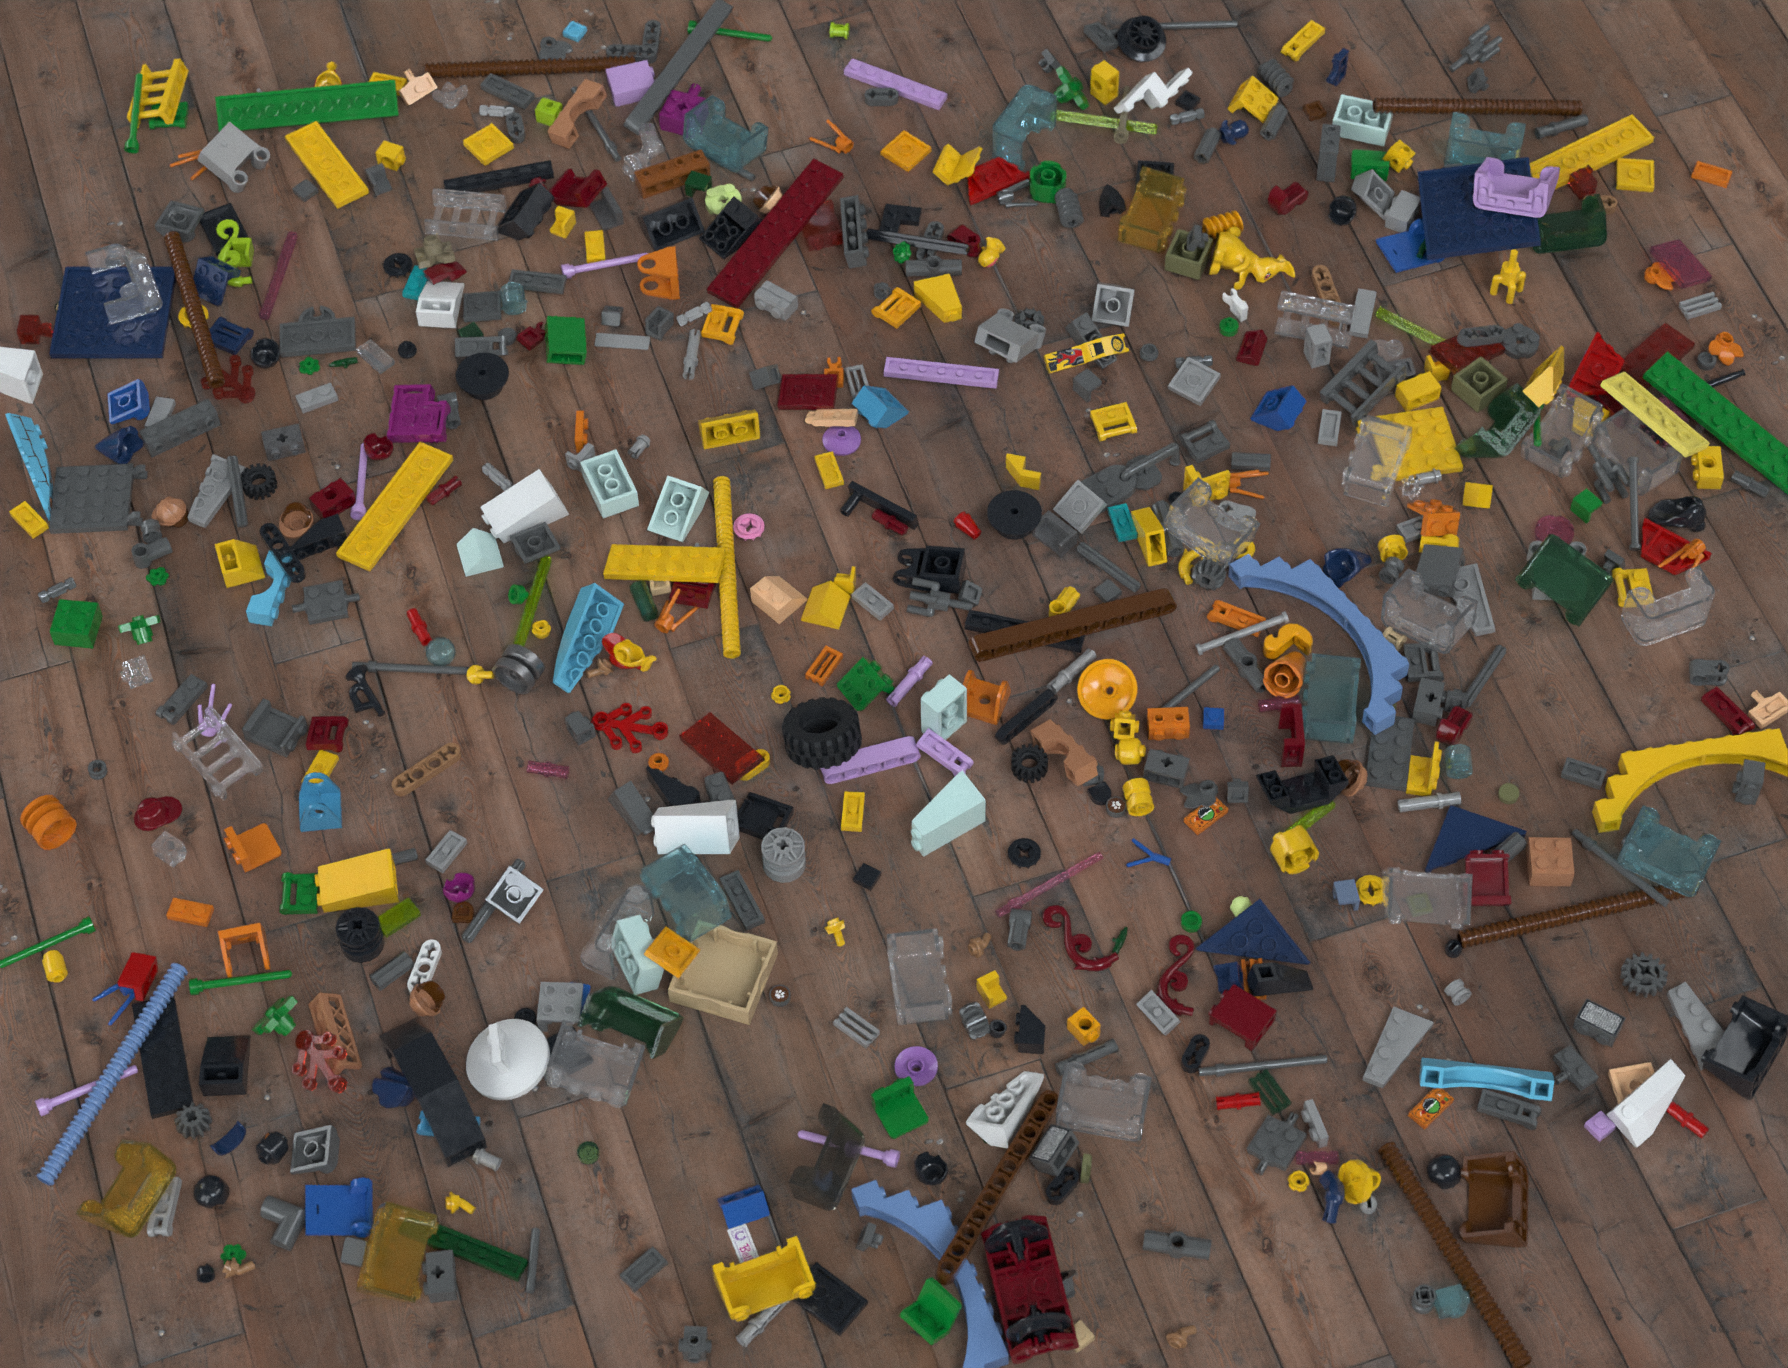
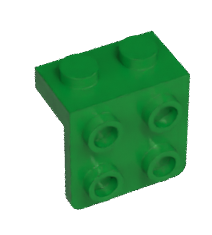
[1350,149,1390,182]
[837,657,896,712]
[871,1076,929,1139]
[900,1277,962,1346]

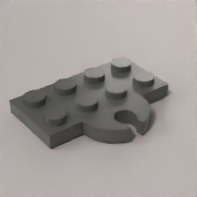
[279,306,356,357]

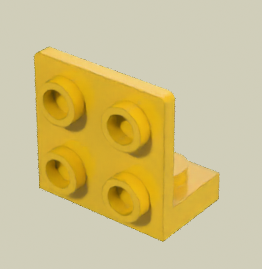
[1227,76,1279,123]
[933,144,982,186]
[1183,465,1231,507]
[1406,741,1442,796]

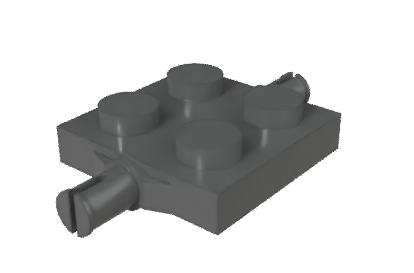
[292,580,360,625]
[1247,1112,1307,1175]

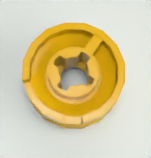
[1377,535,1408,562]

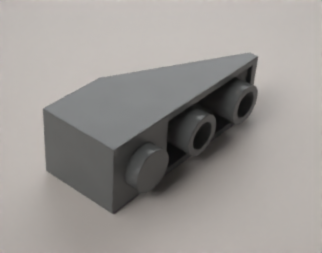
[1065,312,1118,369]

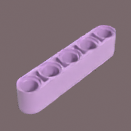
[820,736,921,784]

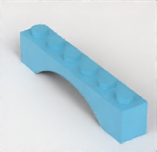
[1419,1057,1554,1101]

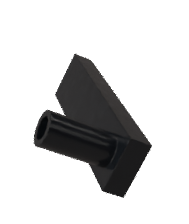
[839,481,919,530]

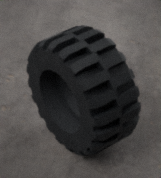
[782,697,862,770]

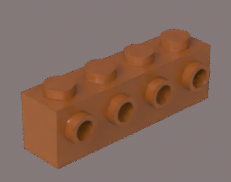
[634,149,711,199]

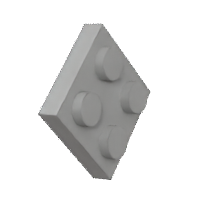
[1168,357,1221,406]
[1053,480,1107,534]

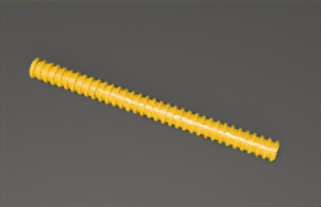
[713,476,741,659]

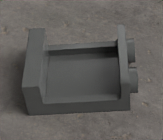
[1316,124,1341,182]
[1413,544,1466,597]
[242,698,308,758]

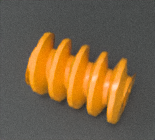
[1202,210,1244,240]

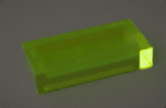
[378,897,421,938]

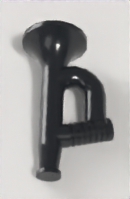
[1706,369,1746,388]
[346,665,385,717]

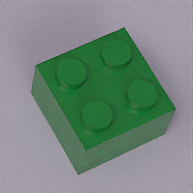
[49,599,103,649]

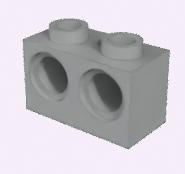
[1303,323,1333,369]

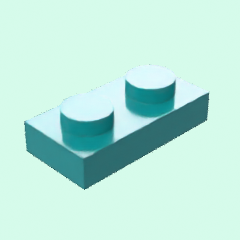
[402,265,429,300]
[1108,503,1138,542]

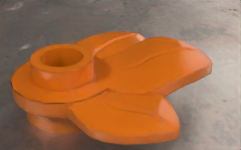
[1644,262,1680,290]
[1708,332,1744,366]

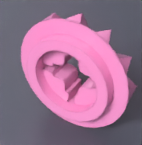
[733,514,764,541]

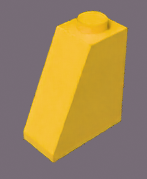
[914,273,962,323]
[1131,507,1167,567]

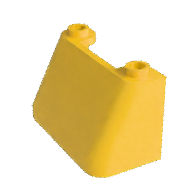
[712,1236,815,1322]

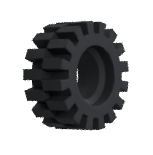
[241,463,278,500]
[1011,743,1048,783]

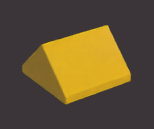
[801,580,850,630]

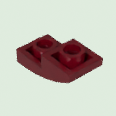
[423,262,467,285]

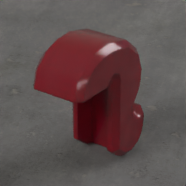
[1268,182,1309,215]
[1436,705,1473,748]

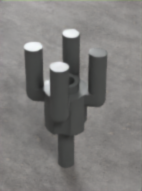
[1449,24,1503,73]
[1588,444,1630,504]
[907,577,973,617]

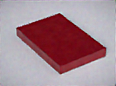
[777,374,839,410]

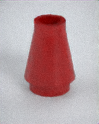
[953,511,982,540]

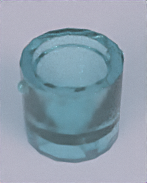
[500,282,528,315]
[1444,744,1473,779]

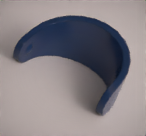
[210,1121,246,1156]

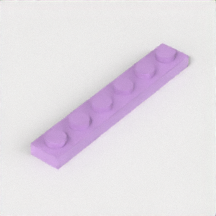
[844,58,947,110]
[884,357,999,389]

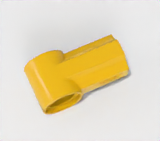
[1419,534,1460,552]
[1049,586,1080,617]

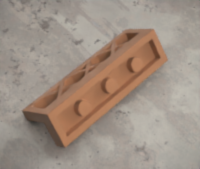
[308,993,362,1077]

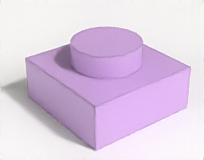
[1584,1111,1616,1142]

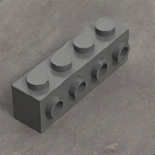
[840,195,870,269]
[139,399,221,458]

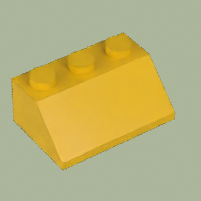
[698,409,760,450]

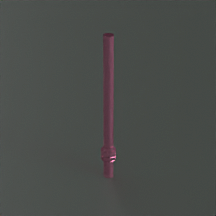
[995,852,1103,918]

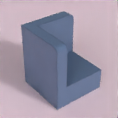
[1332,879,1360,911]

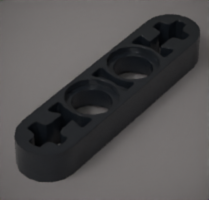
[260,523,306,583]
[995,689,1058,745]

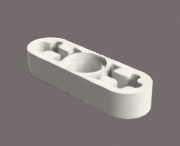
[407,940,442,993]

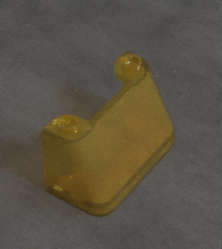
[75,1139,176,1238]
[356,1201,439,1303]

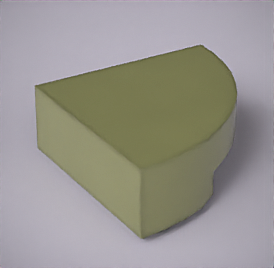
[1080,1153,1092,1184]

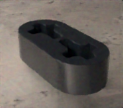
[1181,1034,1210,1073]
[1046,1167,1079,1205]

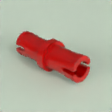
[406,608,432,646]
[1216,1092,1261,1111]
[1666,1101,1709,1138]

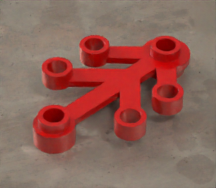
[591,703,669,753]

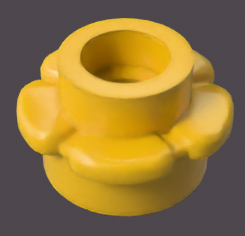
[532,620,551,639]
[771,685,791,704]
[1288,1171,1310,1192]

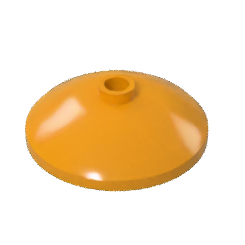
[1077,659,1138,720]

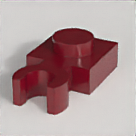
[516,321,545,351]

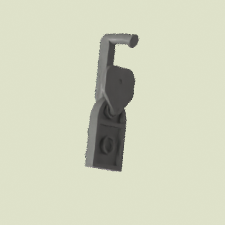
[1081,442,1181,513]

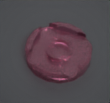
[1534,515,1574,550]

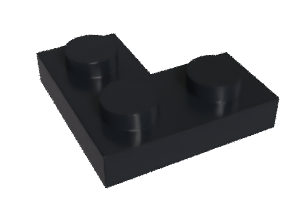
[880,204,922,233]

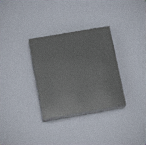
[463,291,502,322]

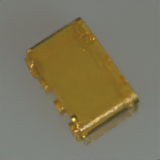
[1118,166,1187,253]

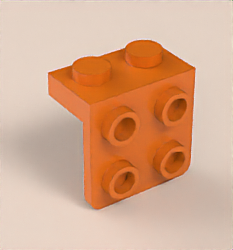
[1407,499,1461,537]
[224,823,282,873]

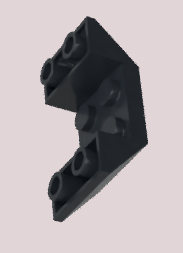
[1256,755,1349,814]

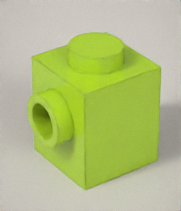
[535,97,563,126]

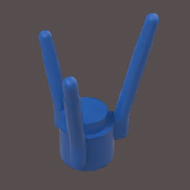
[92,983,135,1026]

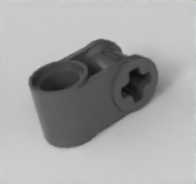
[1689,659,1730,686]

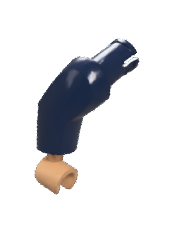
[1310,1161,1345,1224]

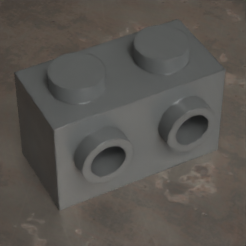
[1732,759,1765,805]

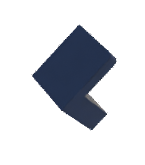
[1213,962,1244,994]

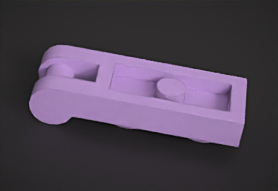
[916,728,974,776]

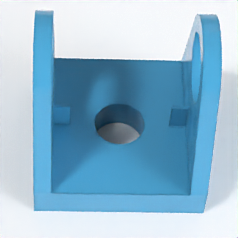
[299,772,342,832]

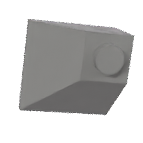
[1351,169,1395,220]
[1092,282,1135,327]

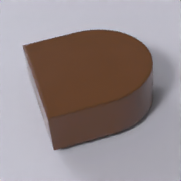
[452,901,474,924]

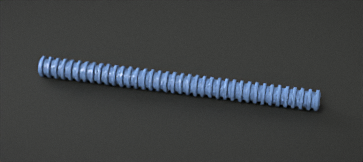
[36,963,188,1186]

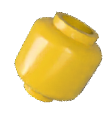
[1115,738,1146,765]

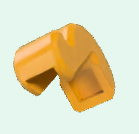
[1263,623,1313,660]

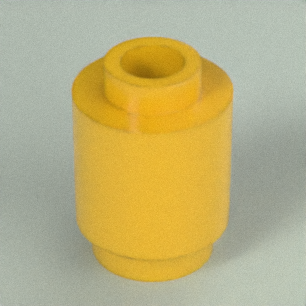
[42,950,68,983]

